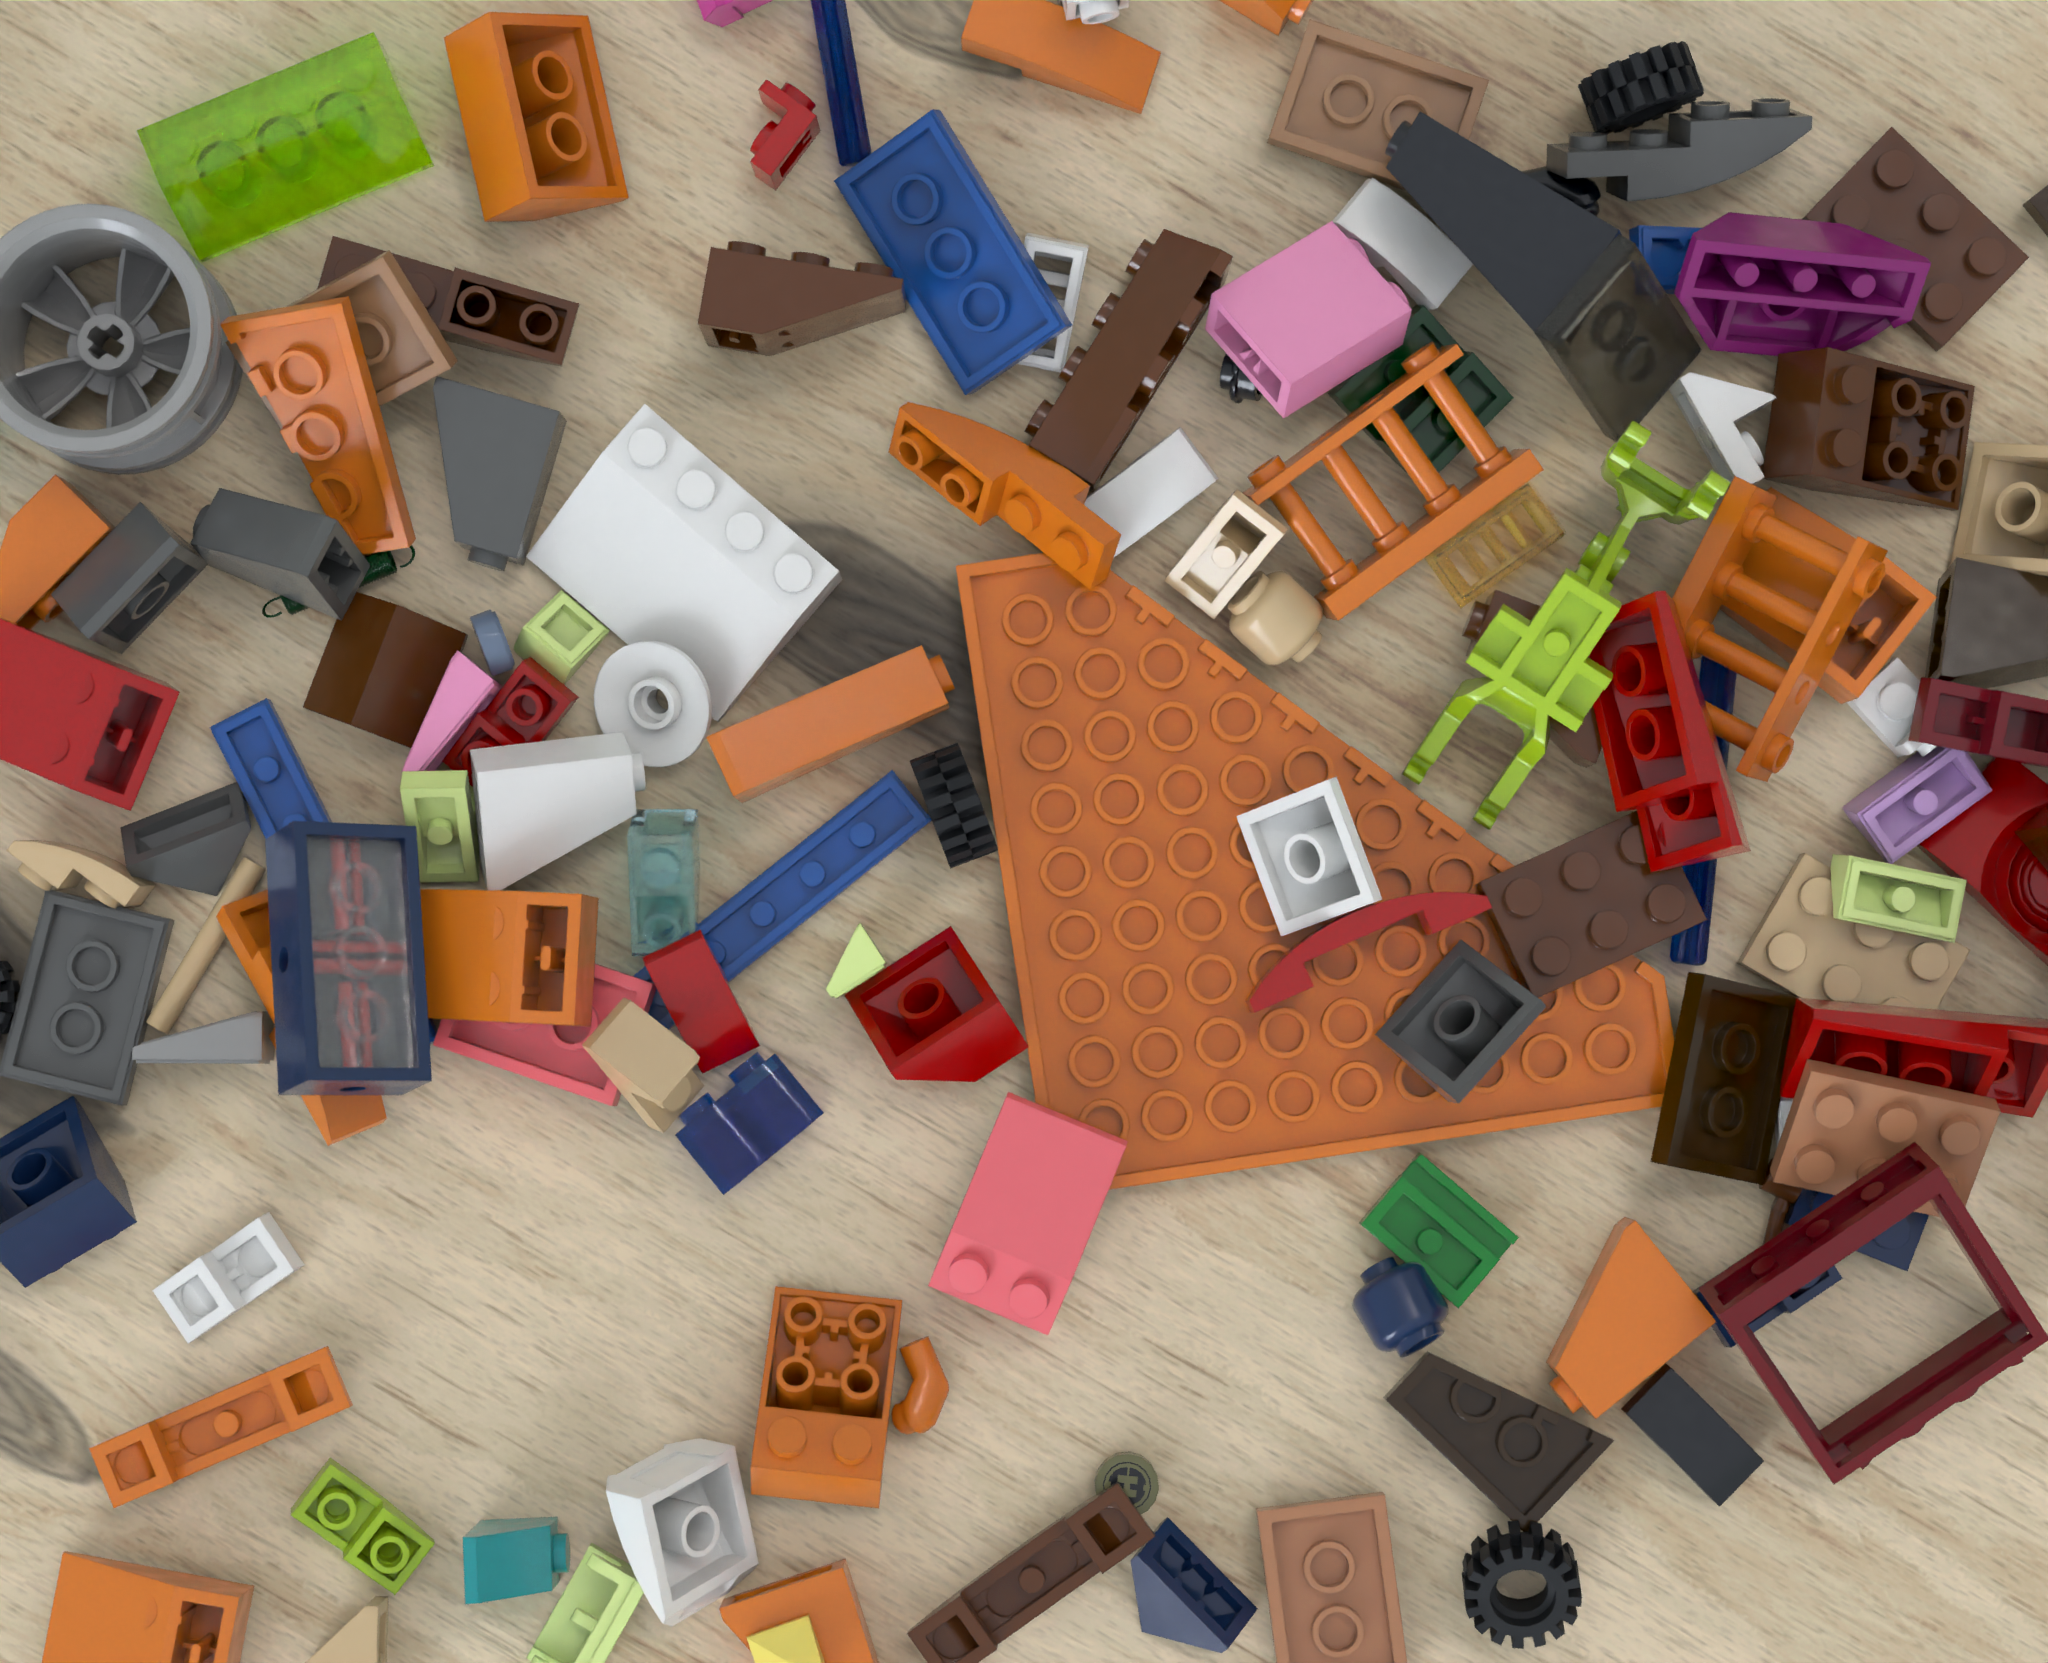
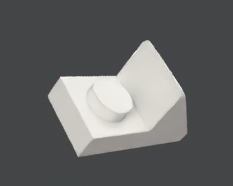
[1668,372,1776,491]

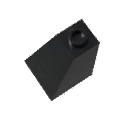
[1385,111,1627,353]

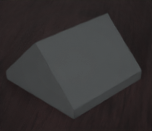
[51,502,208,654]
[1375,940,1547,1104]

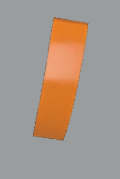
[89,1346,353,1508]

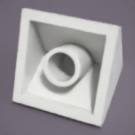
[1236,777,1383,936]

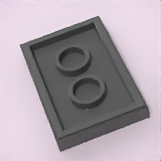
[0,889,175,1106]

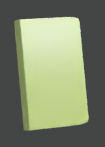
[1830,854,1967,943]

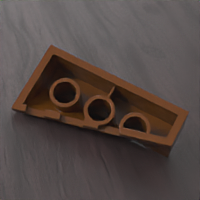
[1025,229,1233,493]

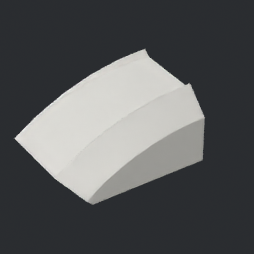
[606,1438,759,1626]

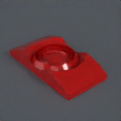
[1917,757,2048,966]

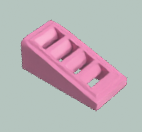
[402,650,503,771]

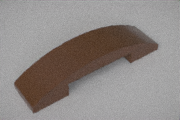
[907,1482,1155,1663]

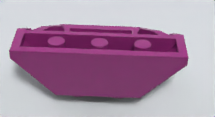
[1674,212,1931,356]

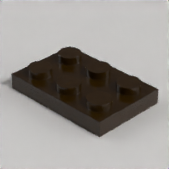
[1651,972,1800,1185]

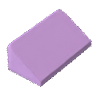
[1843,746,1992,864]

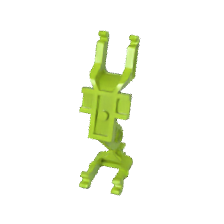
[1402,420,1730,830]

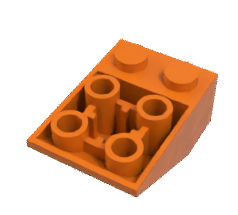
[1720,487,1937,704]
[420,889,599,1027]
[751,1286,902,1508]
[42,1551,254,1663]

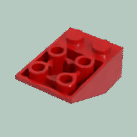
[0,618,180,811]

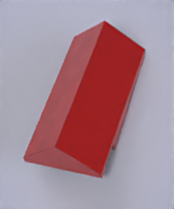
[1588,591,1751,872]
[1780,998,2048,1118]

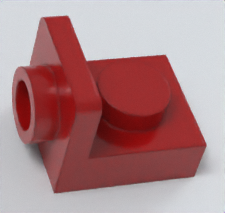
[750,79,821,191]

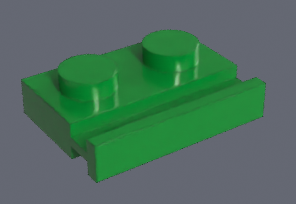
[1359,1153,1519,1308]

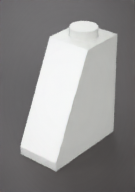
[470,732,646,890]

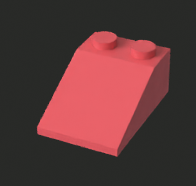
[928,1092,1128,1335]

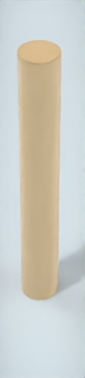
[146,856,266,1034]

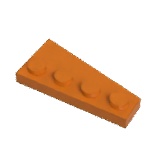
[220,296,416,555]

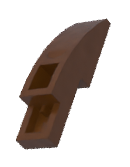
[317,236,580,367]

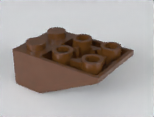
[698,241,907,356]
[1763,347,1975,511]

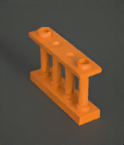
[1243,342,1544,621]
[1672,476,1888,782]

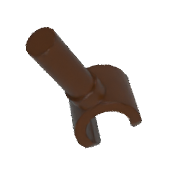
[1759,1158,1802,1244]

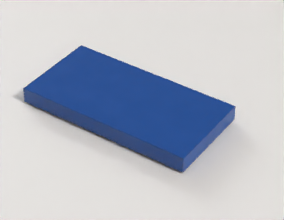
[834,109,1073,395]

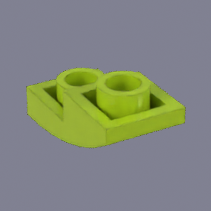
[291,1458,435,1595]

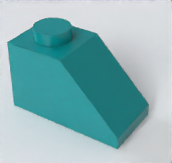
[463,1517,570,1604]

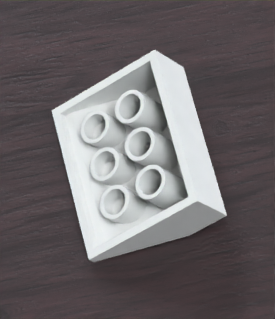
[526,404,842,722]

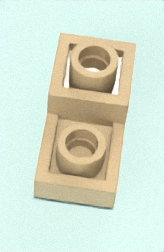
[6,840,156,909]

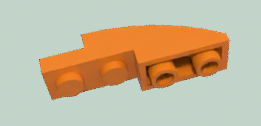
[888,402,1121,590]
[216,889,387,1146]

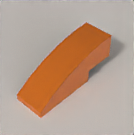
[961,0,1161,114]

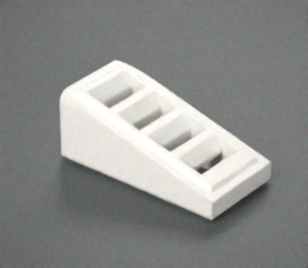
[1017,233,1089,373]

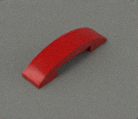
[1245,892,1492,1013]

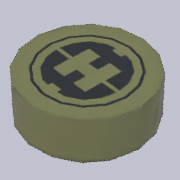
[1094,1451,1159,1514]

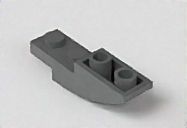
[1546,98,1812,201]

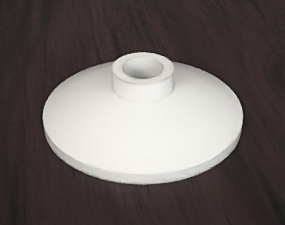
[594,641,712,767]

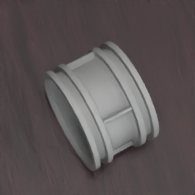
[0,204,243,475]

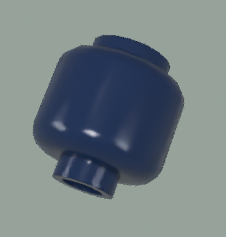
[1352,1257,1449,1358]

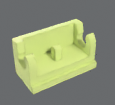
[526,1543,644,1663]

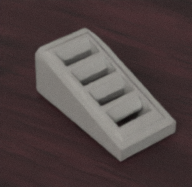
[132,1011,274,1064]

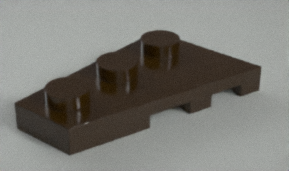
[1383,1351,1614,1532]

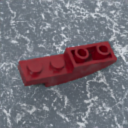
[1908,677,2048,768]

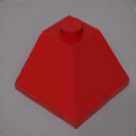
[844,926,1029,1082]

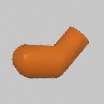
[891,1336,949,1435]

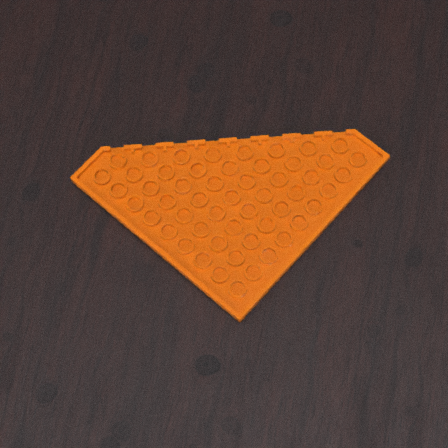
[956,553,1674,1190]

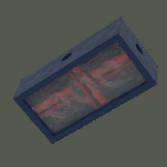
[265,821,432,1095]

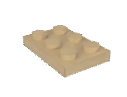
[1737,853,1971,1009]

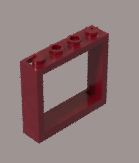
[1698,1142,2048,1484]

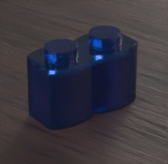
[675,1052,825,1195]

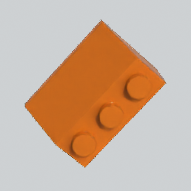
[444,12,629,222]

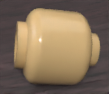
[1227,571,1323,665]

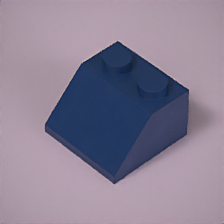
[0,1096,137,1288]

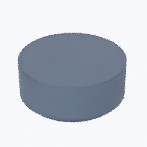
[470,609,515,677]

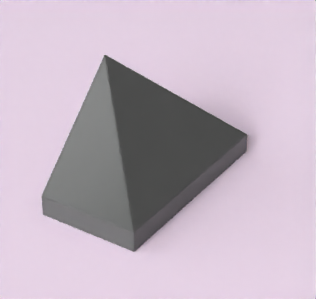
[120,782,251,896]

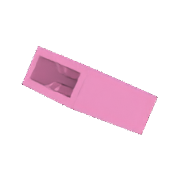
[1205,221,1412,419]

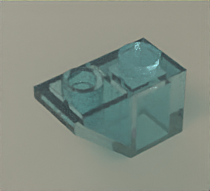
[627,809,700,956]

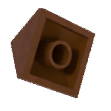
[303,592,468,748]

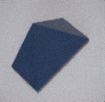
[1130,1517,1258,1653]

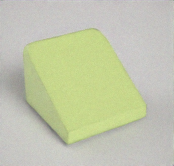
[513,590,610,685]
[826,923,887,999]

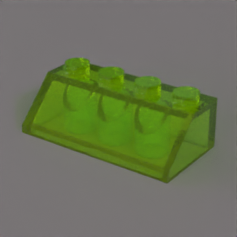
[137,32,434,263]

